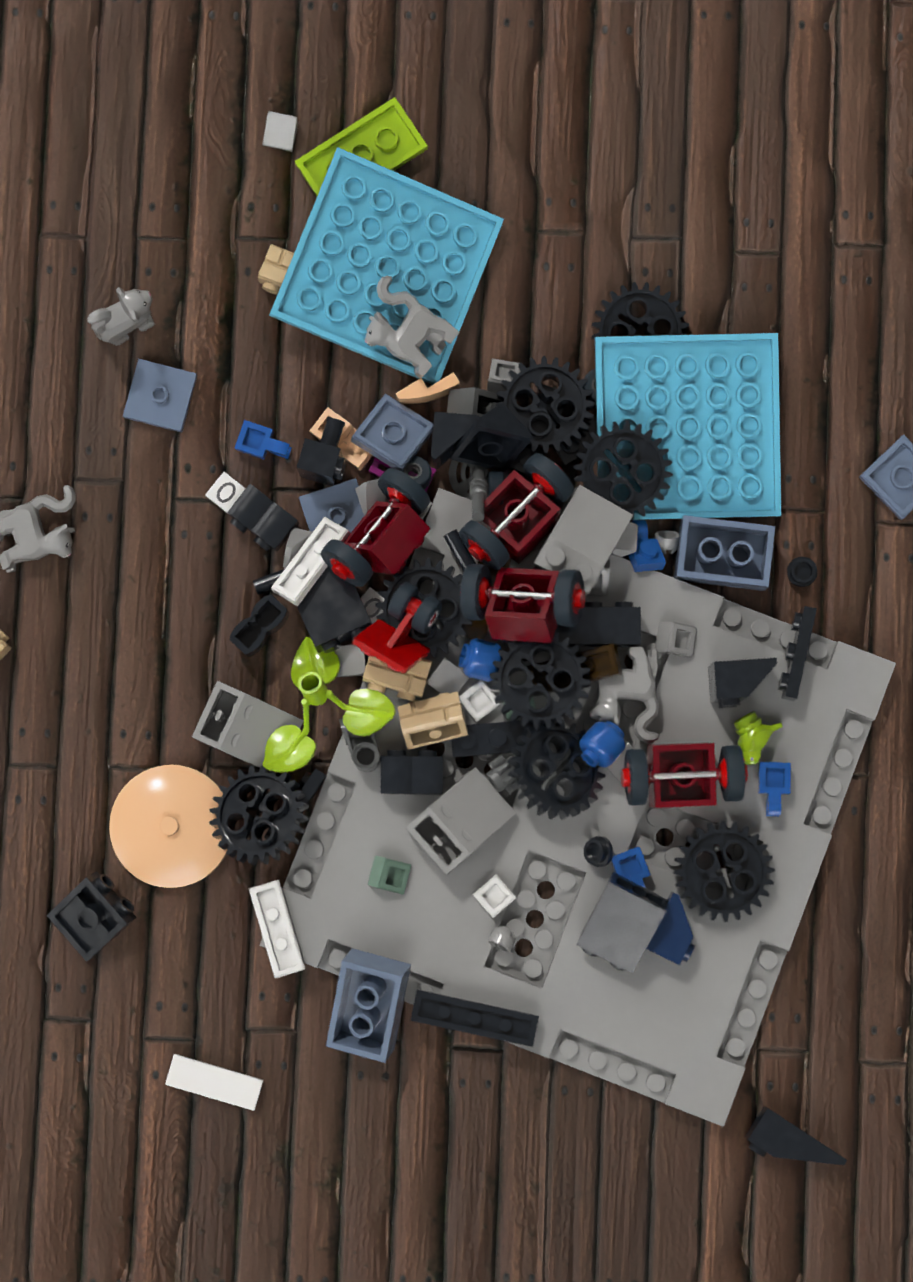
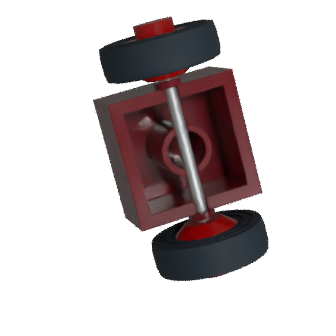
[459,453,574,570]
[321,468,431,587]
[460,564,586,643]
[621,742,748,808]

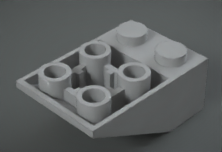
[192,681,304,768]
[405,767,516,875]

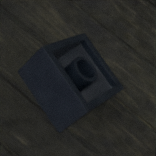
[708,658,777,709]

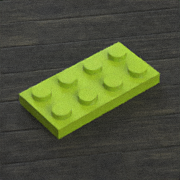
[295,97,428,196]

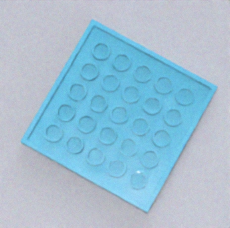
[269,147,504,385]
[595,333,781,520]

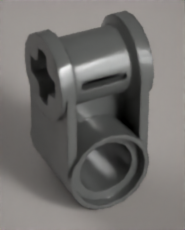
[339,718,381,772]

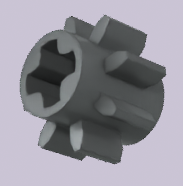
[486,755,517,793]

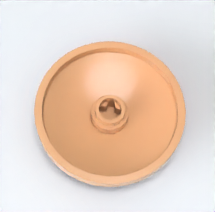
[109,765,227,888]

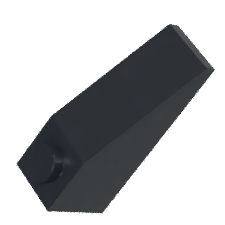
[745,1106,847,1165]

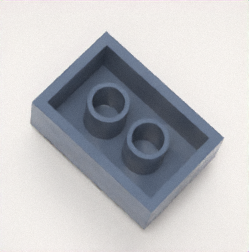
[674,515,775,591]
[326,948,411,1063]

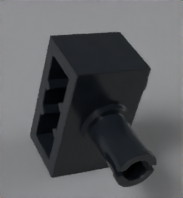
[296,417,347,486]

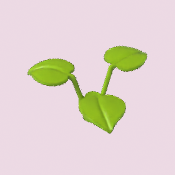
[262,637,396,772]

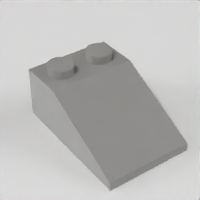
[534,485,633,595]

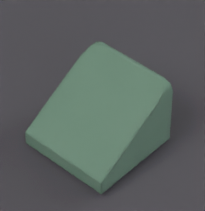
[368,855,412,895]

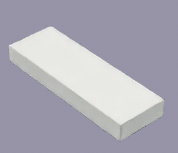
[271,517,350,606]
[249,880,305,978]
[165,1054,264,1111]

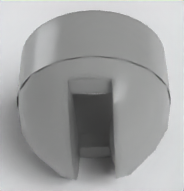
[655,530,679,555]
[488,926,515,952]

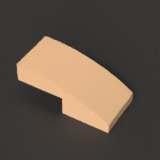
[395,372,460,404]
[309,407,373,471]

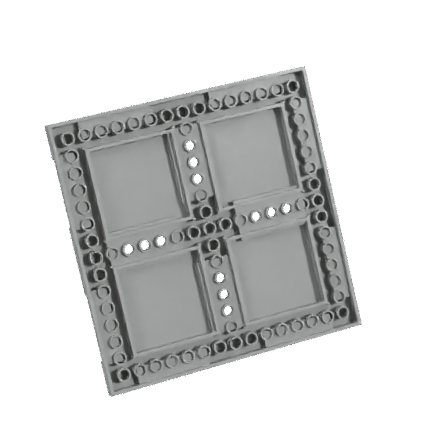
[260,488,896,1127]

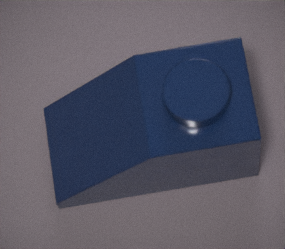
[646,892,695,965]

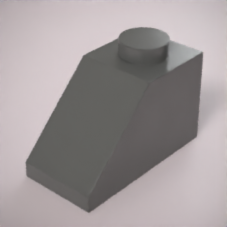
[447,387,517,417]

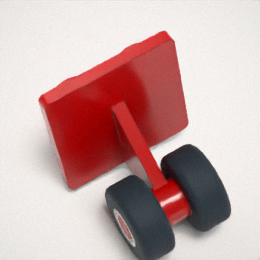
[352,582,442,674]

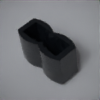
[227,484,299,552]
[229,595,289,658]
[381,750,443,795]

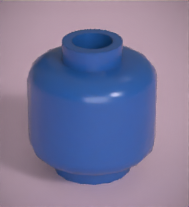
[459,638,503,682]
[580,721,626,768]

